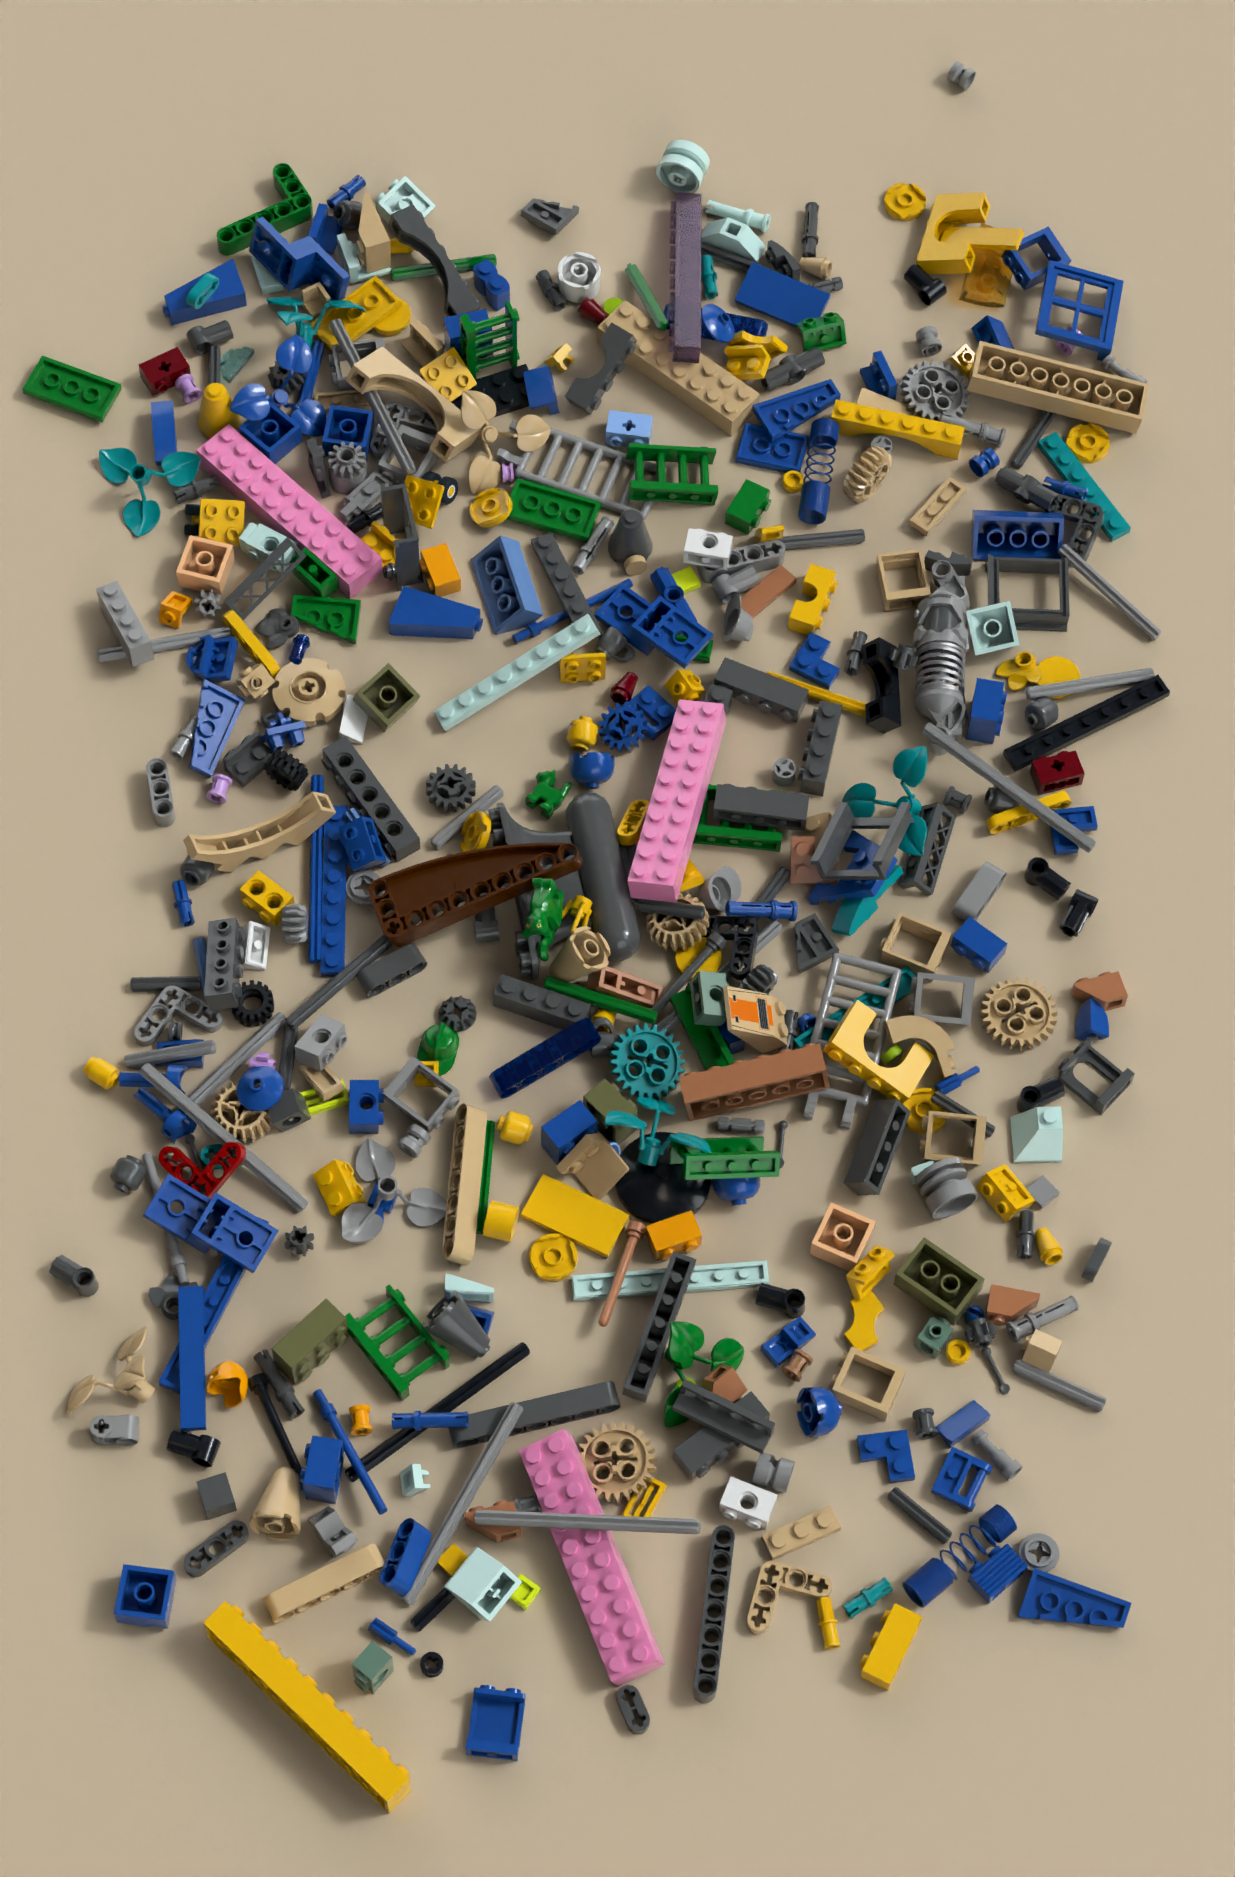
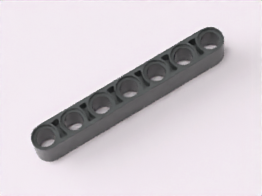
[448,1381,621,1448]
[693,1525,735,1703]

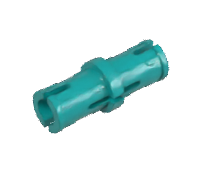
[699,255,718,299]
[842,1577,893,1619]

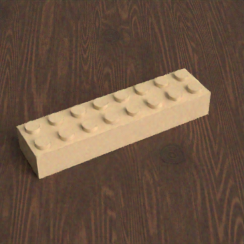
[597,300,760,436]
[967,341,1149,434]

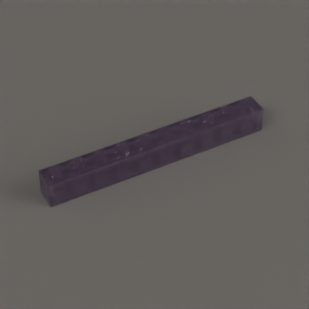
[669,192,701,363]

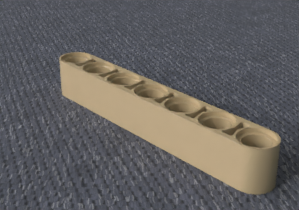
[442,1103,487,1266]

